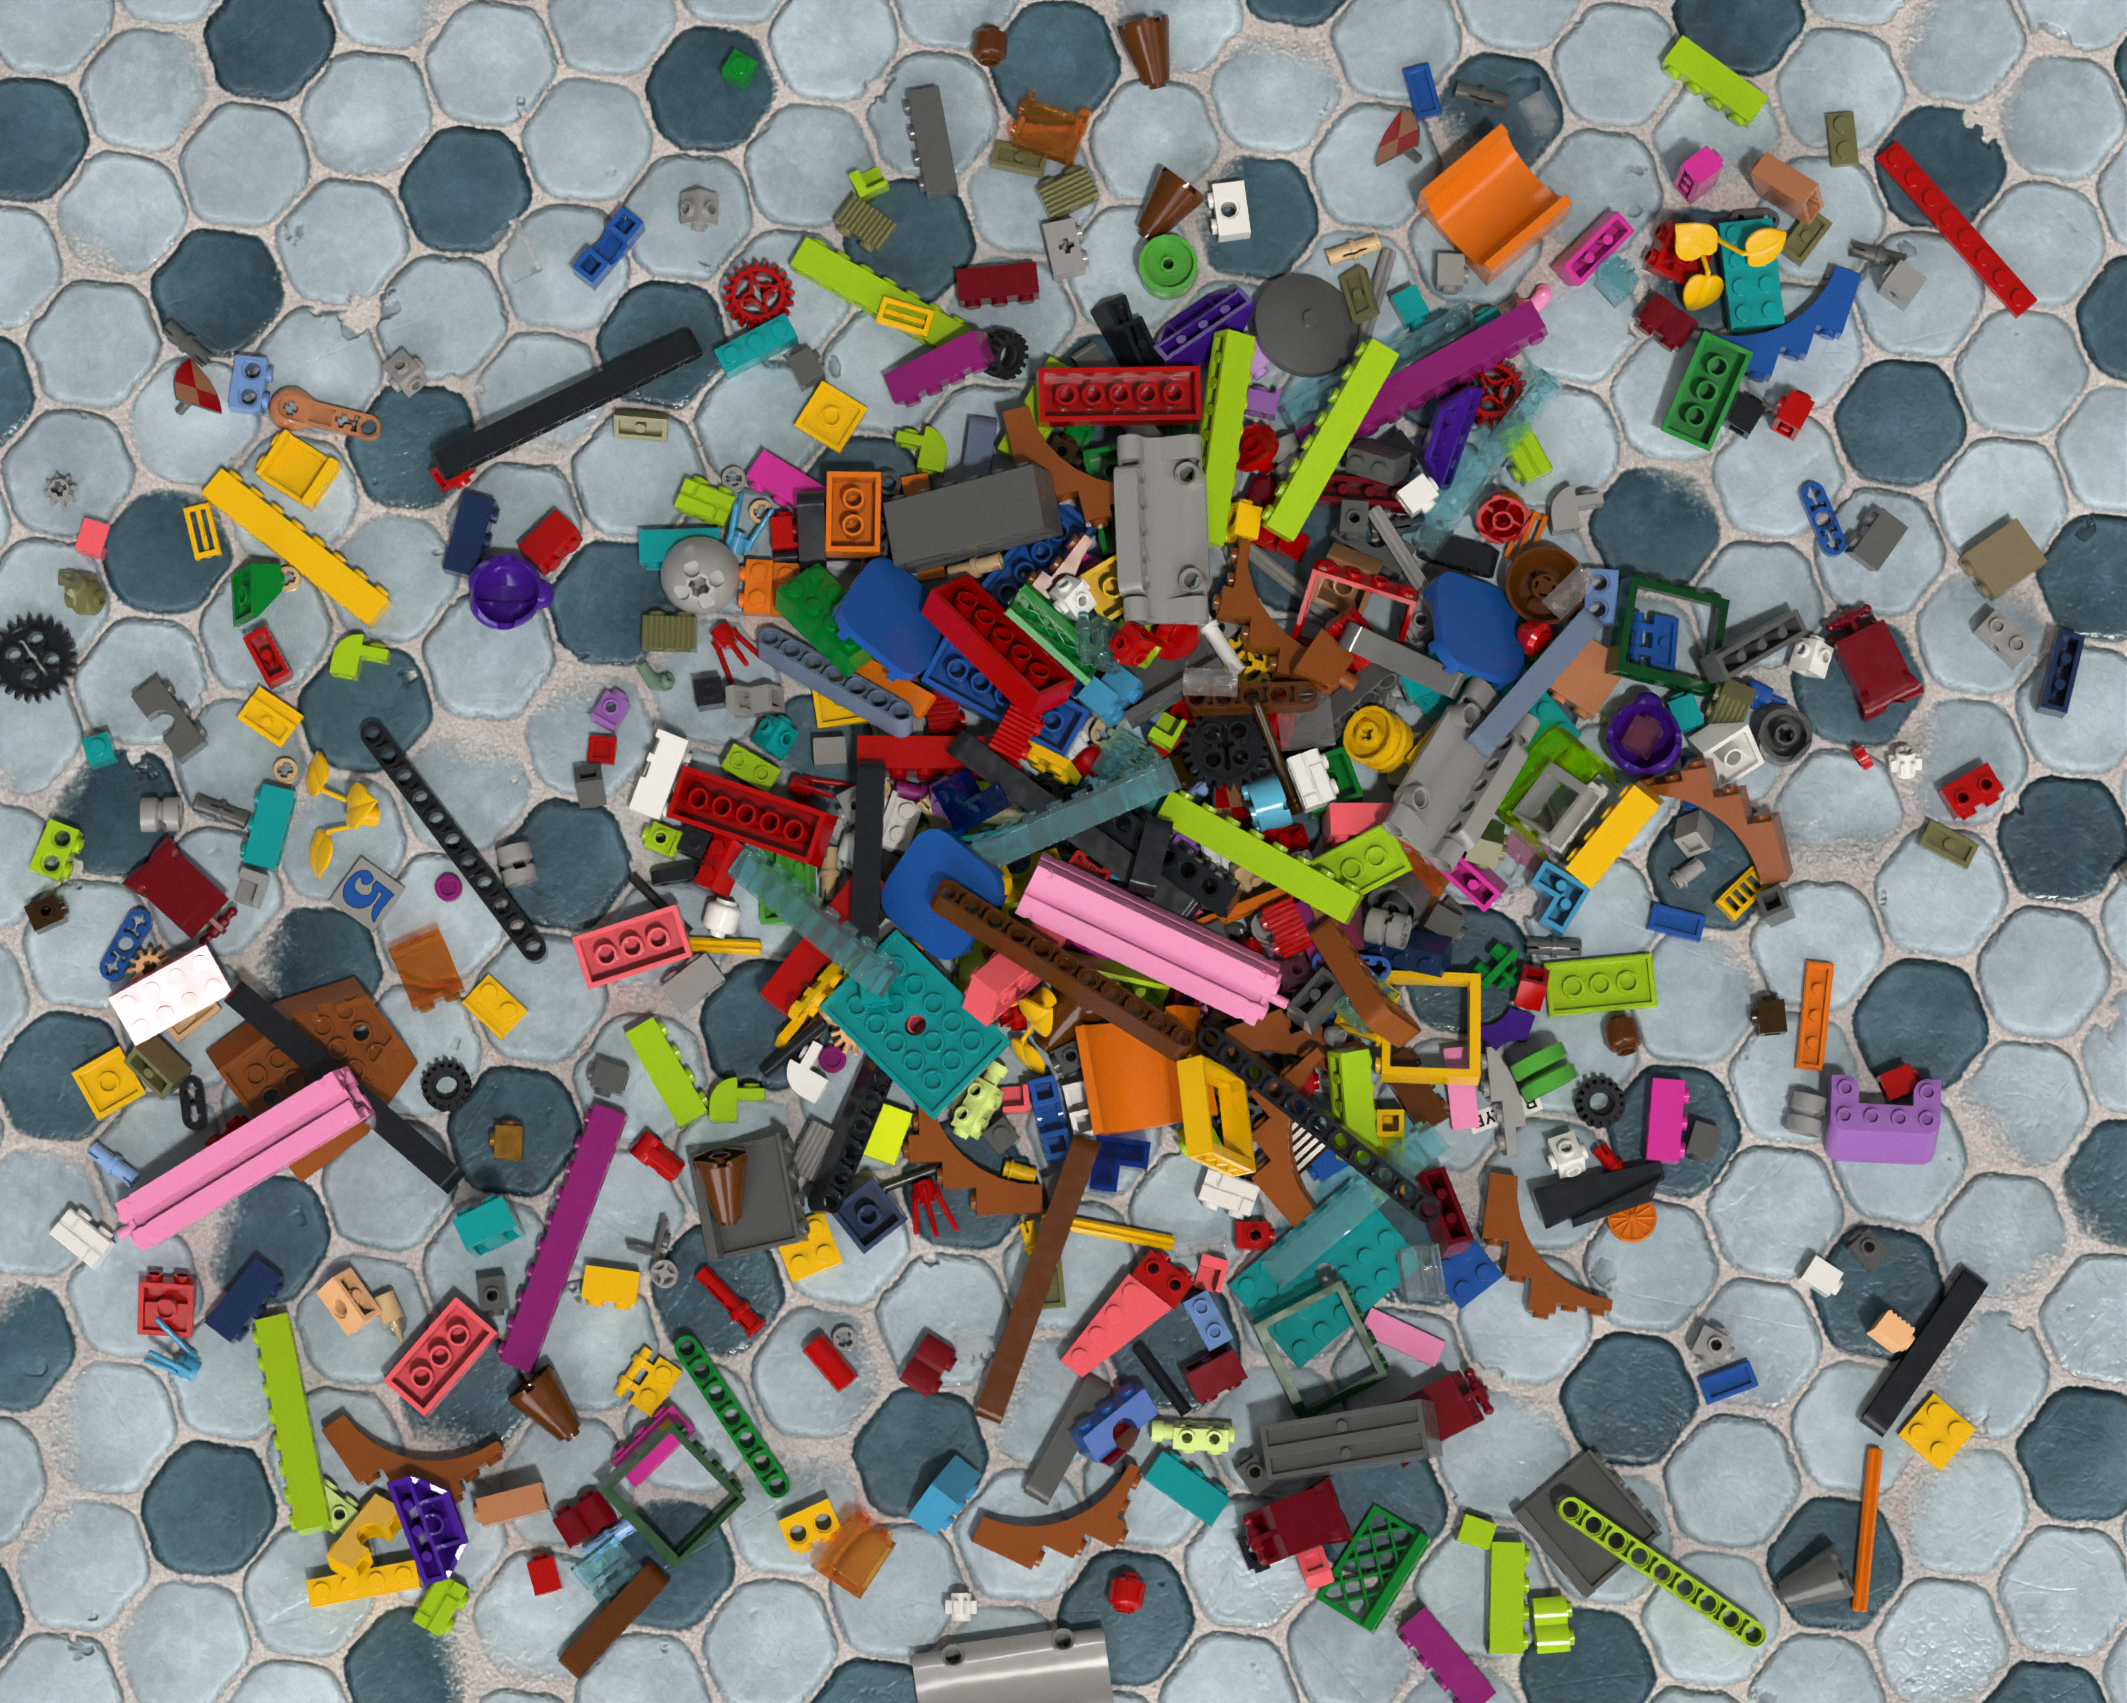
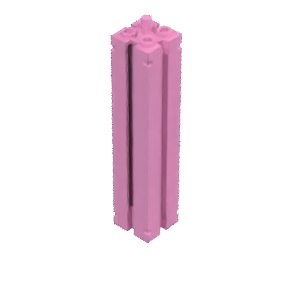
[1015,852,1290,1026]
[115,1066,375,1251]

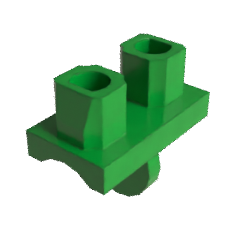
[1471,942,1520,992]

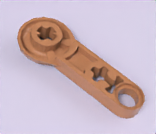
[269,387,382,441]

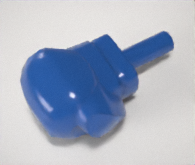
[1744,679,1787,710]

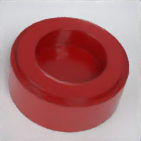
[1850,743,1874,771]

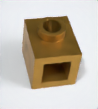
[490,1121,525,1162]

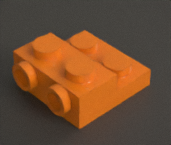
[738,559,801,618]

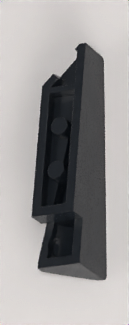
[1091,294,1164,367]
[1533,1161,1665,1229]

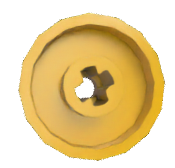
[1343,705,1414,773]

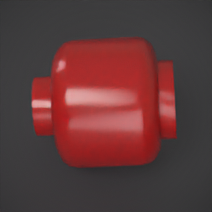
[1108,1572,1146,1614]

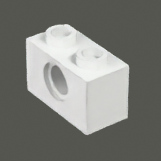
[1207,180,1251,242]

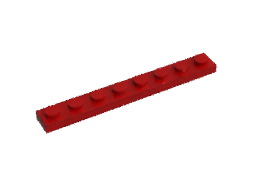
[1876,141,2037,319]

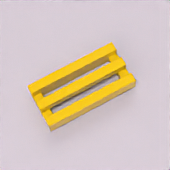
[876,296,935,338]
[183,502,223,561]

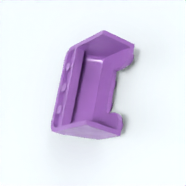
[1824,1074,1942,1165]

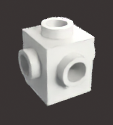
[1049,574,1097,622]
[1788,635,1834,679]
[1547,1131,1588,1179]

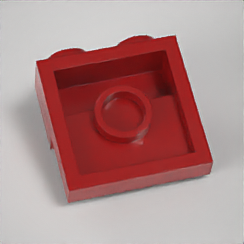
[1644,220,1713,287]
[137,1271,197,1338]

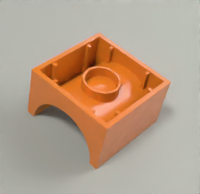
[1416,124,1572,286]
[1075,1005,1218,1136]

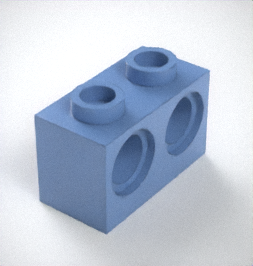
[228,354,274,416]
[1577,568,1619,628]
[1182,1290,1233,1353]

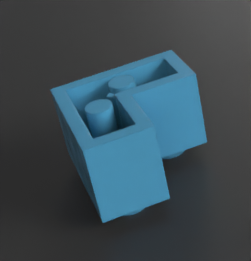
[1076,662,1145,729]
[1529,860,1591,938]
[908,1455,982,1537]

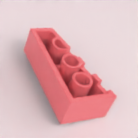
[1061,1274,1172,1379]

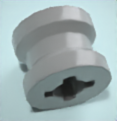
[650,1260,679,1288]

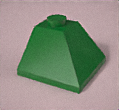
[231,563,285,627]

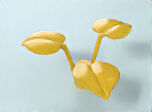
[1675,222,1787,311]
[305,751,380,879]
[961,975,1057,1075]

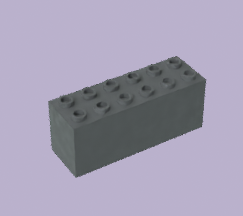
[883,462,1063,574]
[1260,1399,1443,1483]

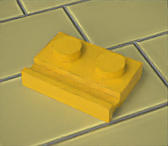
[236,686,305,749]
[461,974,529,1041]

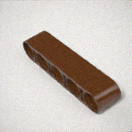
[1184,681,1319,716]
[558,1561,671,1679]

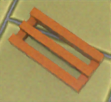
[1504,508,1549,561]

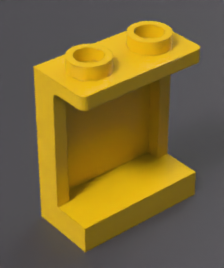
[255,429,342,512]

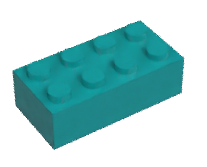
[1716,218,1785,334]
[452,1194,526,1258]

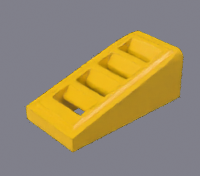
[1714,866,1771,923]

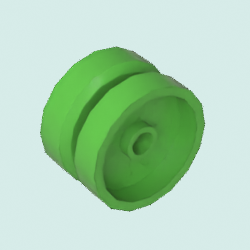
[1139,234,1198,300]
[1509,1042,1579,1103]

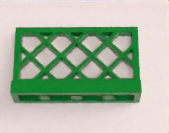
[1004,581,1108,686]
[1316,1504,1432,1635]

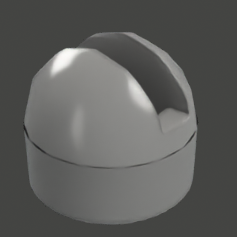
[1323,1025,1347,1049]

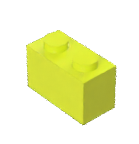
[863,1104,913,1168]

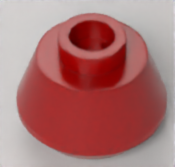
[1517,620,1552,656]
[1071,744,1105,779]

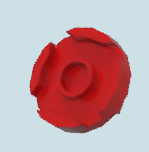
[1236,423,1280,475]
[1149,624,1201,662]

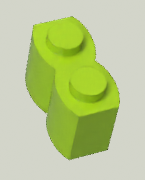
[1530,1596,1575,1654]

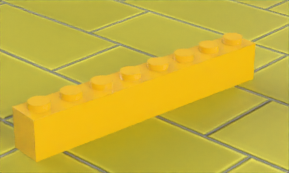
[201,468,392,629]

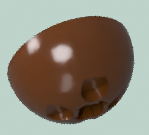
[1505,546,1586,625]

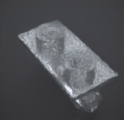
[1542,564,1599,620]
[1183,668,1239,697]

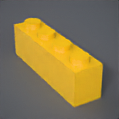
[306,1560,423,1609]

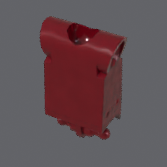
[1825,604,1925,723]
[121,834,238,946]
[1378,1367,1494,1469]
[1242,1475,1354,1567]

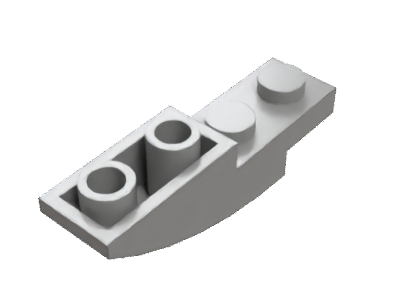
[1481,1047,1526,1156]

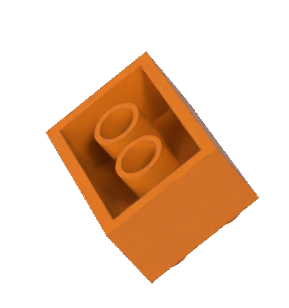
[825,471,882,558]

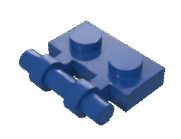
[1628,612,1679,673]

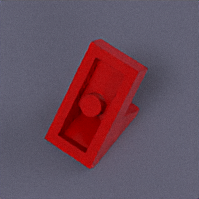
[1251,518,1310,564]

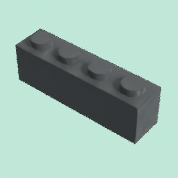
[903,85,958,200]
[1699,609,1808,684]

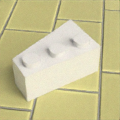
[629,729,694,824]

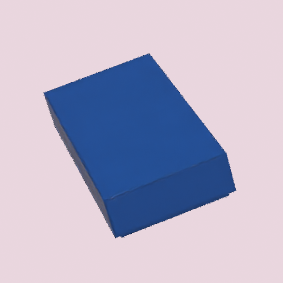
[1402,63,1442,121]
[1646,902,1706,943]
[1697,1360,1759,1405]

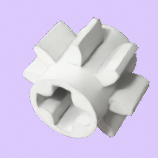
[1889,745,1922,779]
[945,1593,977,1621]

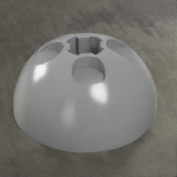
[660,537,740,615]

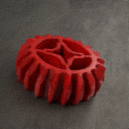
[722,260,795,331]
[1455,359,1528,429]

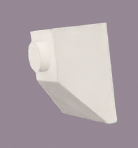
[1688,722,1765,788]

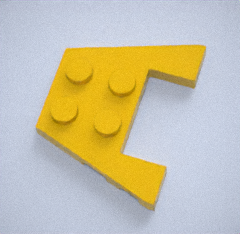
[774,958,845,1050]

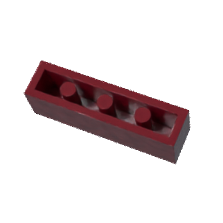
[1314,475,1422,515]

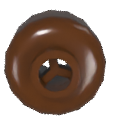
[973,25,1008,67]
[1603,1014,1642,1056]

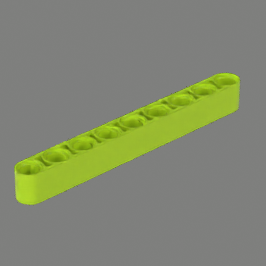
[1555,1496,1766,1647]

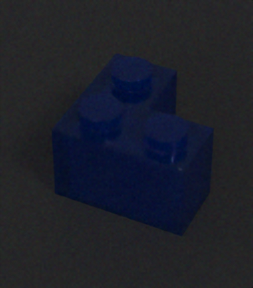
[931,768,1012,836]
[1089,1135,1151,1195]

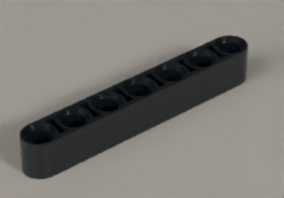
[850,761,886,949]
[807,1054,893,1214]
[1859,1268,1989,1437]

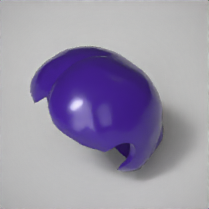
[468,554,554,630]
[1606,691,1682,775]

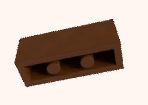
[1387,1047,1450,1136]

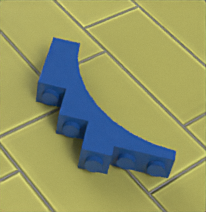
[1695,266,1862,383]

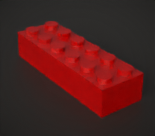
[1036,366,1202,427]
[921,573,1076,719]
[857,736,1021,781]
[666,765,838,868]
[759,875,885,1019]

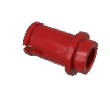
[1592,1142,1626,1173]

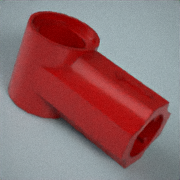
[628,1130,686,1183]

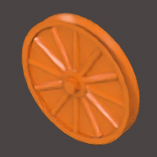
[1607,1202,1657,1243]

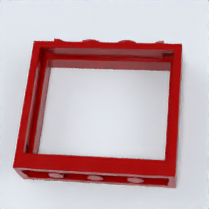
[1291,558,1420,675]

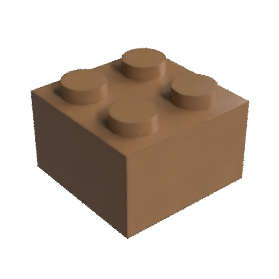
[1312,542,1384,616]

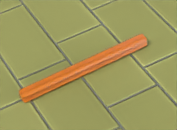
[1852,1448,1883,1612]

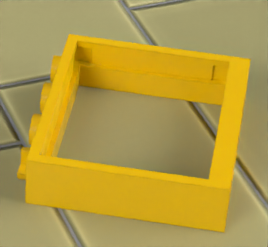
[1375,970,1481,1086]
[1177,1054,1256,1177]

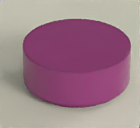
[435,874,463,902]
[819,1046,847,1074]

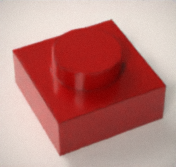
[587,735,618,766]

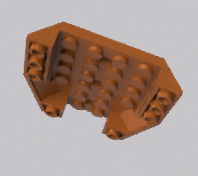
[205,977,418,1183]

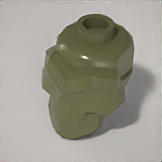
[58,571,107,616]

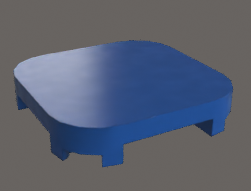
[831,558,945,682]
[1423,571,1525,691]
[881,828,1007,960]

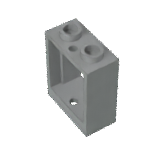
[1512,762,1599,849]

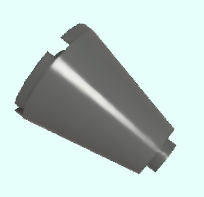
[1775,1545,1856,1608]

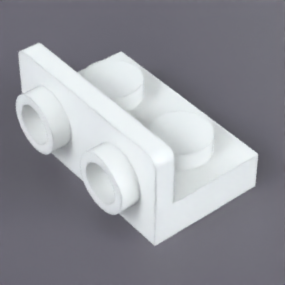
[883,790,923,855]

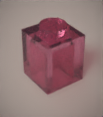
[1621,714,1663,761]

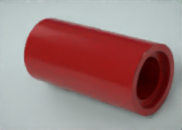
[803,1334,859,1393]

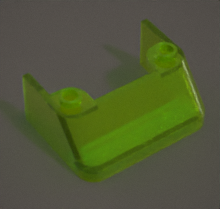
[1495,726,1621,861]

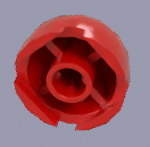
[1476,490,1529,545]

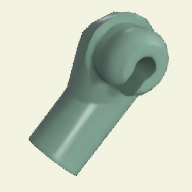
[636,662,675,692]

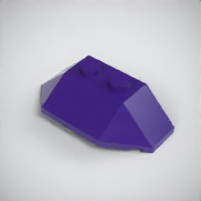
[1153,287,1255,366]
[1420,386,1484,490]
[386,1474,469,1586]

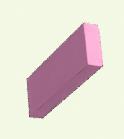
[1443,1046,1480,1130]
[1363,1307,1446,1368]

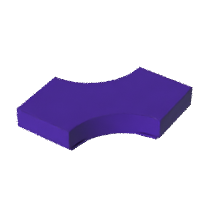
[1481,1007,1535,1053]

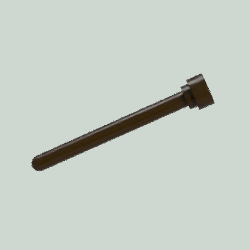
[1251,698,1304,815]

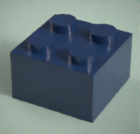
[832,1175,908,1254]

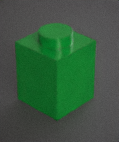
[721,48,759,92]

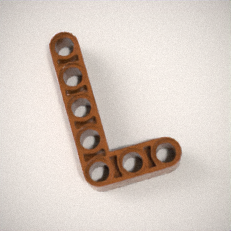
[1309,916,1421,1049]

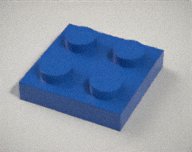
[1426,1239,1504,1310]

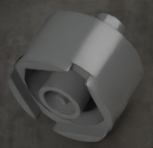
[1755,708,1813,767]
[1367,871,1430,929]

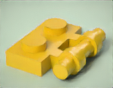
[613,1346,683,1418]

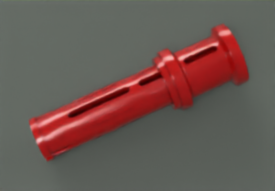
[695,1265,767,1339]

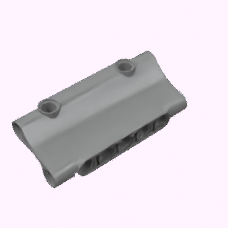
[1114,434,1211,625]
[1382,677,1540,873]
[911,1627,1114,1703]

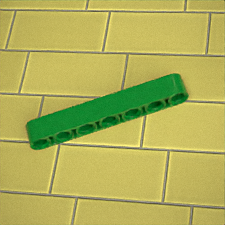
[674,1336,790,1499]

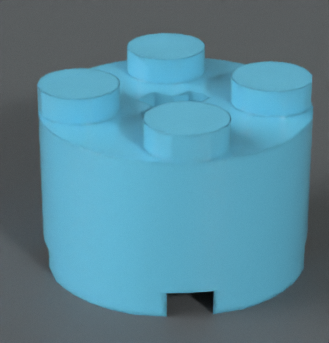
[1241,774,1293,833]

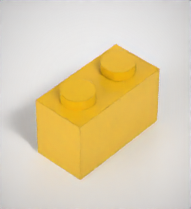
[581,1265,642,1311]

